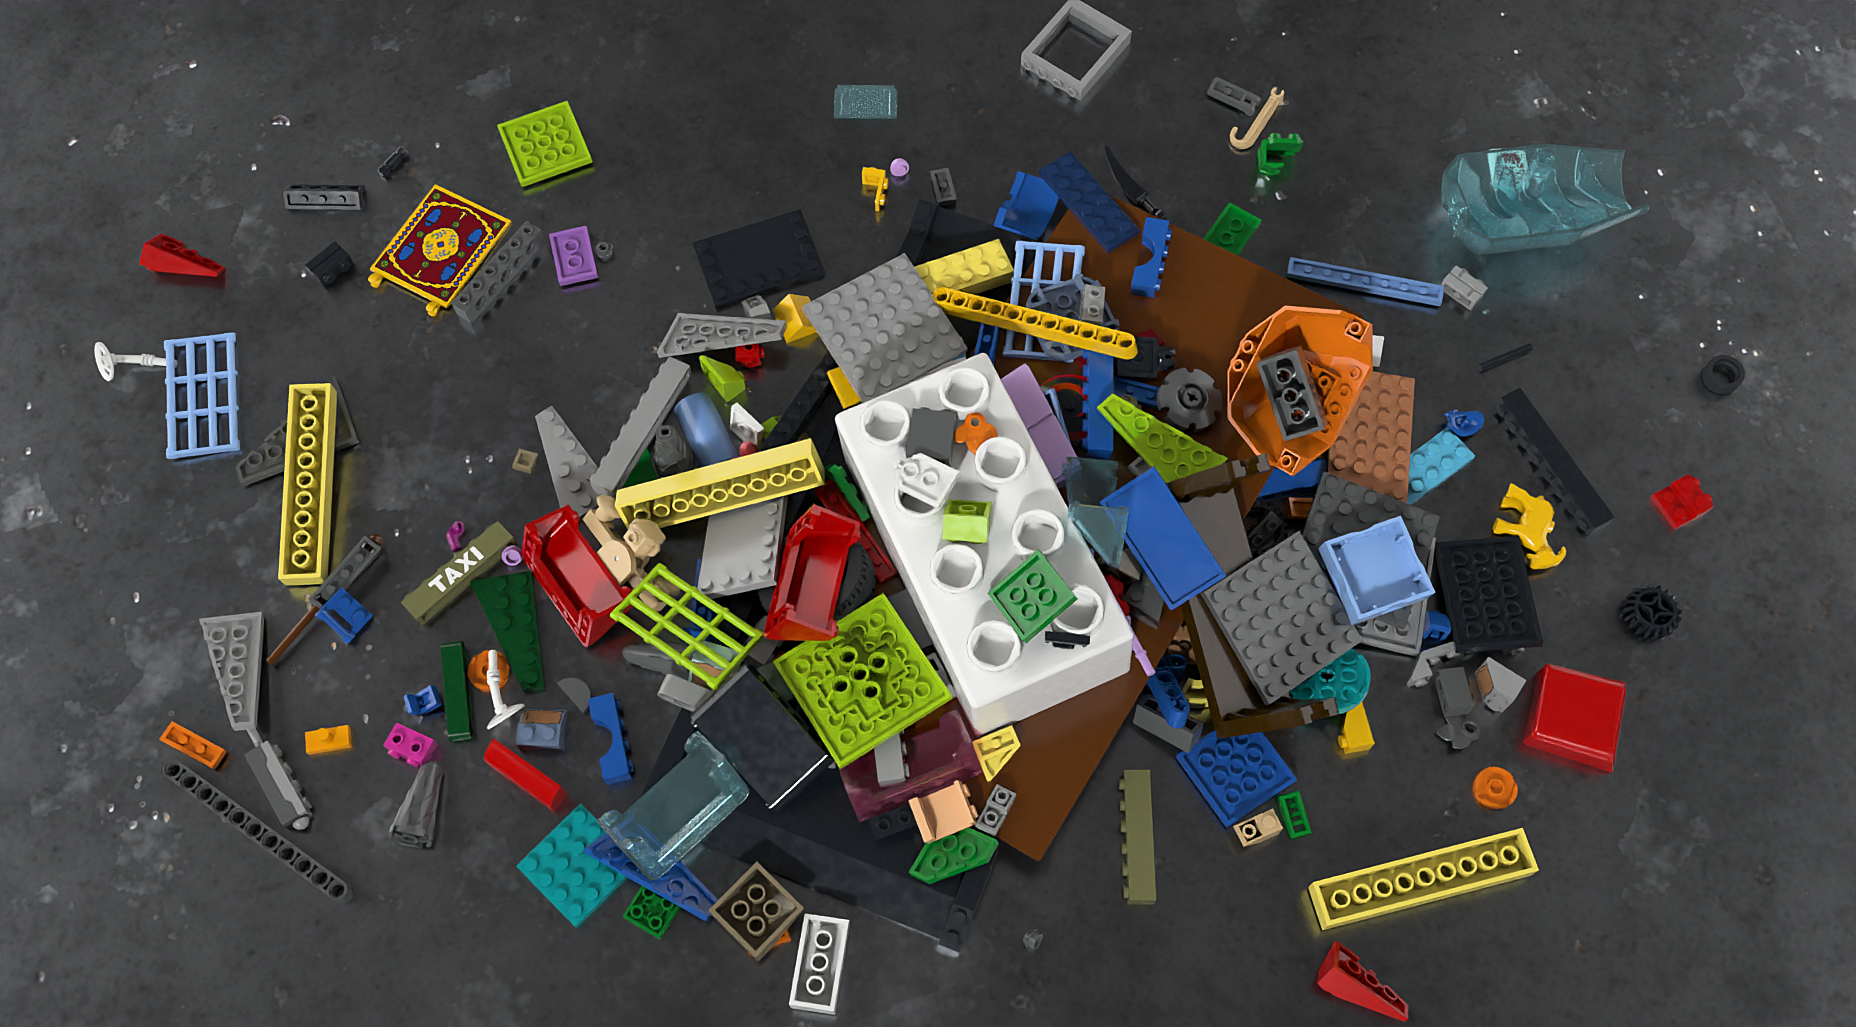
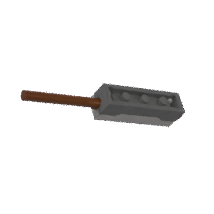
[265,534,383,665]

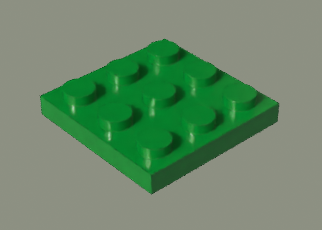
[987,549,1078,643]

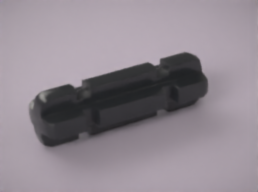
[378,146,409,177]

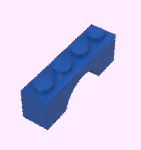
[1131,217,1172,298]
[588,693,634,785]

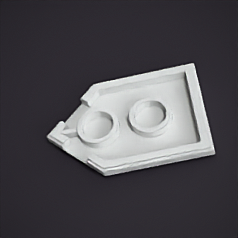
[891,453,960,508]

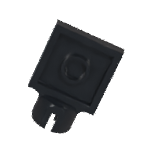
[1116,337,1175,379]

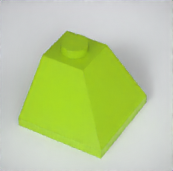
[699,355,746,402]

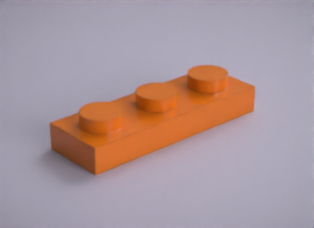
[159,721,227,770]

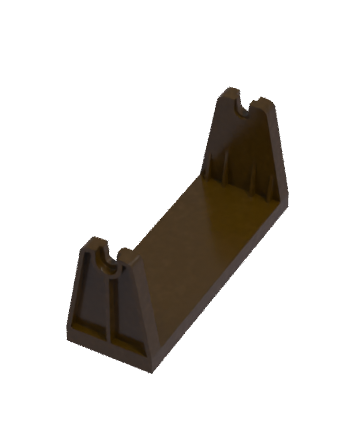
[1166,453,1339,739]

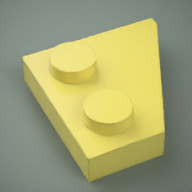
[971,725,1021,782]

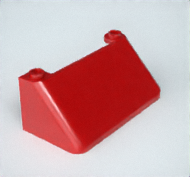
[763,504,861,641]
[522,505,633,647]

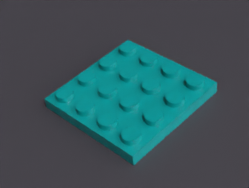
[516,804,628,928]

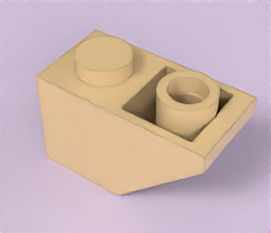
[1233,809,1283,847]

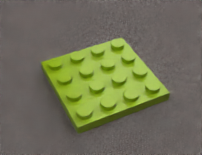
[497,101,593,187]

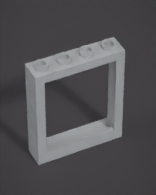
[1021,0,1132,101]

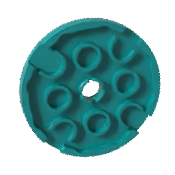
[1289,648,1371,714]

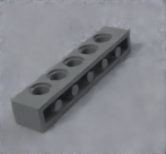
[451,221,546,324]

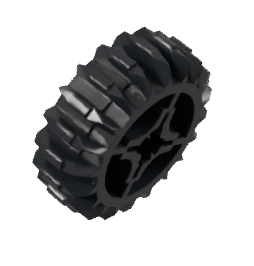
[1622,584,1682,640]

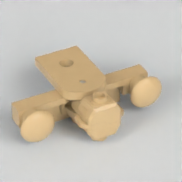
[583,495,680,611]

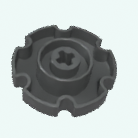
[1157,368,1223,432]

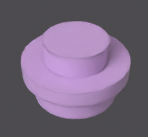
[890,158,909,176]
[502,545,523,565]

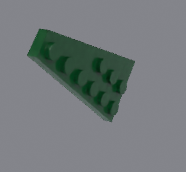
[470,571,545,693]

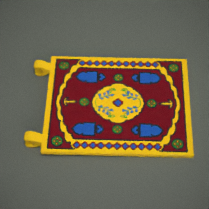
[368,184,511,317]

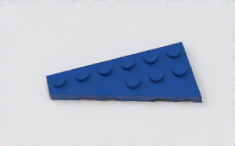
[584,814,718,921]

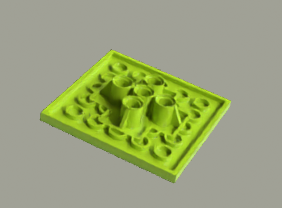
[773,593,953,769]

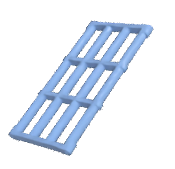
[1002,241,1085,362]
[164,333,240,459]

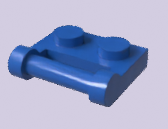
[315,587,373,643]

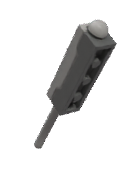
[244,729,313,830]

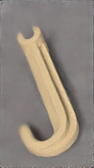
[1230,87,1284,149]

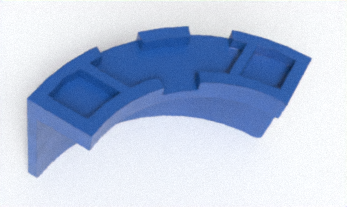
[994,171,1059,240]

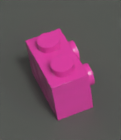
[383,723,439,768]

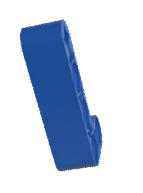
[1147,654,1190,729]

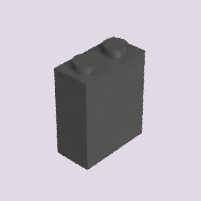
[906,407,957,467]

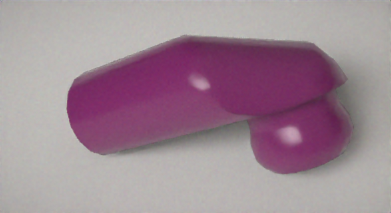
[446,521,465,552]

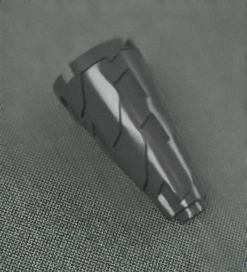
[654,425,695,478]
[623,641,695,681]
[388,760,443,848]

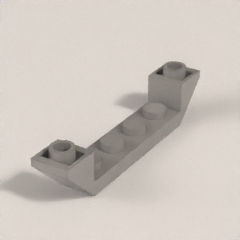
[1407,641,1525,687]

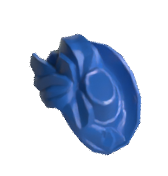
[1443,409,1485,436]

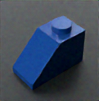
[1422,610,1451,645]

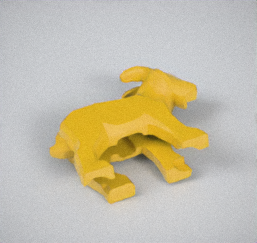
[1492,483,1566,569]

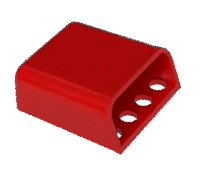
[1524,663,1626,773]

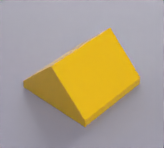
[773,294,817,343]

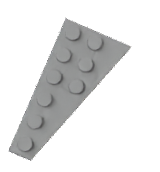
[657,313,787,358]
[535,406,600,521]
[199,612,265,731]

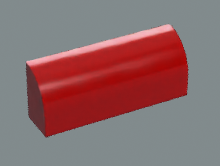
[484,738,568,812]

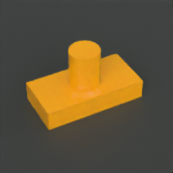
[305,725,352,755]

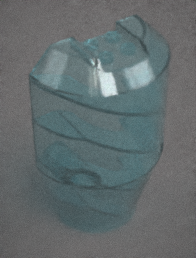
[1441,144,1650,256]

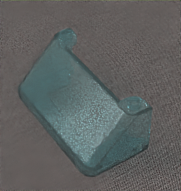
[1061,456,1129,568]
[597,730,749,880]

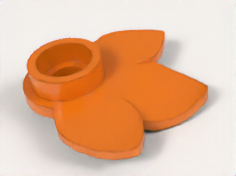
[955,412,998,455]

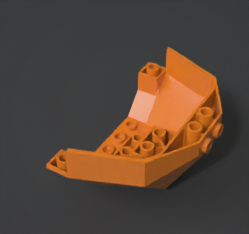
[1228,306,1373,476]

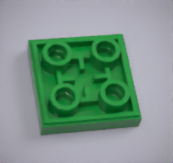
[622,886,681,940]

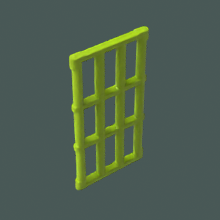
[610,563,764,690]

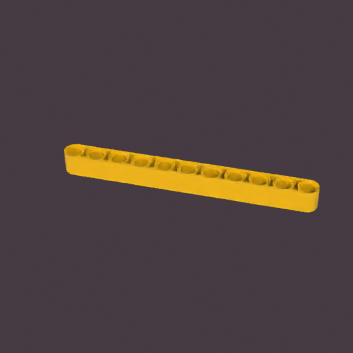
[933,287,1138,360]

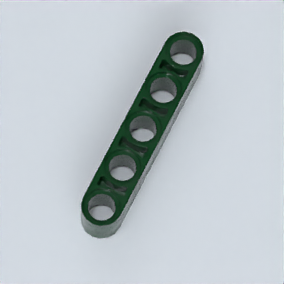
[440,640,473,743]

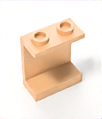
[909,780,978,844]

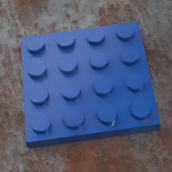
[1176,730,1297,828]

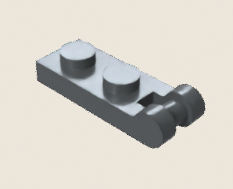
[1207,77,1261,116]

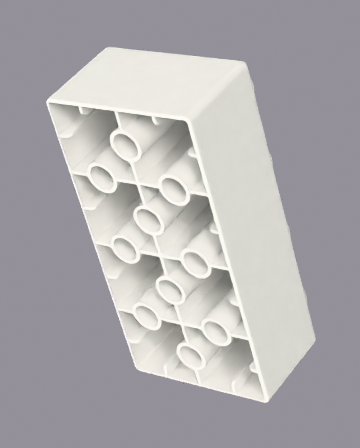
[835,353,1134,738]

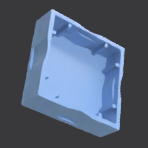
[1318,516,1435,625]

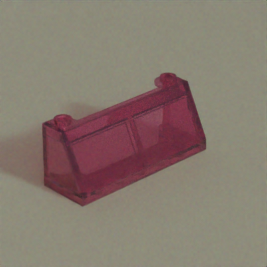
[837,709,983,822]

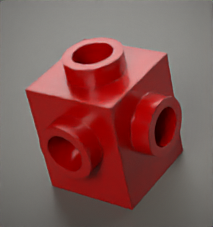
[735,343,765,368]

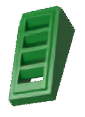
[1275,790,1312,839]

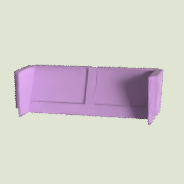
[1001,363,1082,489]

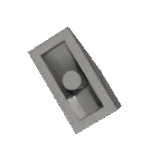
[741,294,772,320]

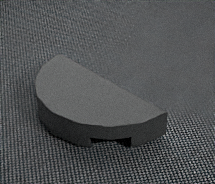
[557,678,591,714]

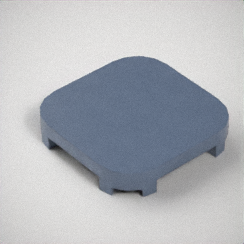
[1025,274,1120,362]

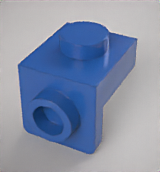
[404,685,442,716]

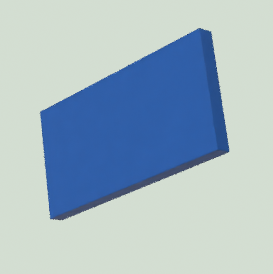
[1100,466,1226,610]

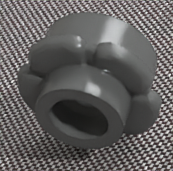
[594,241,613,259]
[1023,928,1043,950]

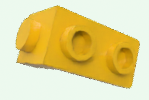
[862,167,889,212]

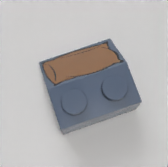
[516,709,568,752]

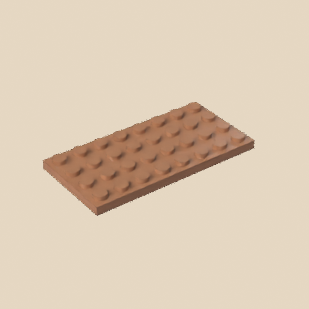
[1327,371,1415,503]

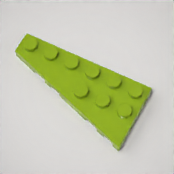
[1096,393,1228,483]

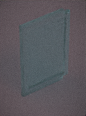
[834,85,897,119]

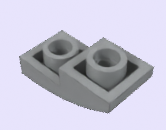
[975,784,1017,837]

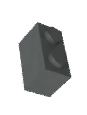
[1434,667,1475,717]

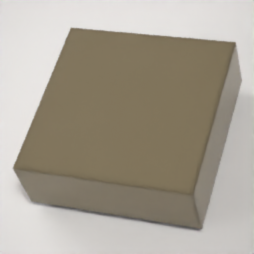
[512,448,539,474]

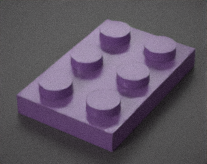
[549,226,598,286]

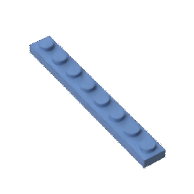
[1287,257,1444,306]

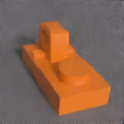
[1284,497,1313,520]

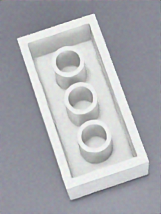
[789,914,850,1015]

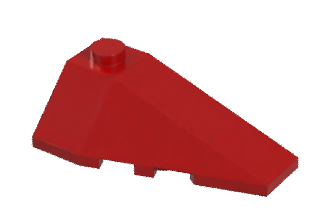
[139,233,226,277]
[1317,941,1409,1022]

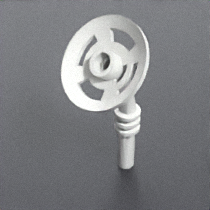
[94,342,178,381]
[487,650,525,730]

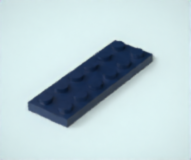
[1039,151,1140,253]

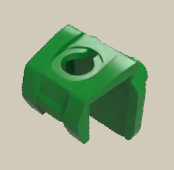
[1257,133,1303,176]

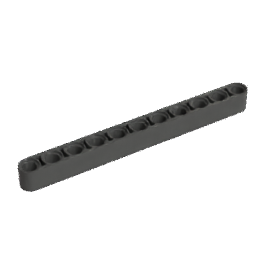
[163,760,354,904]

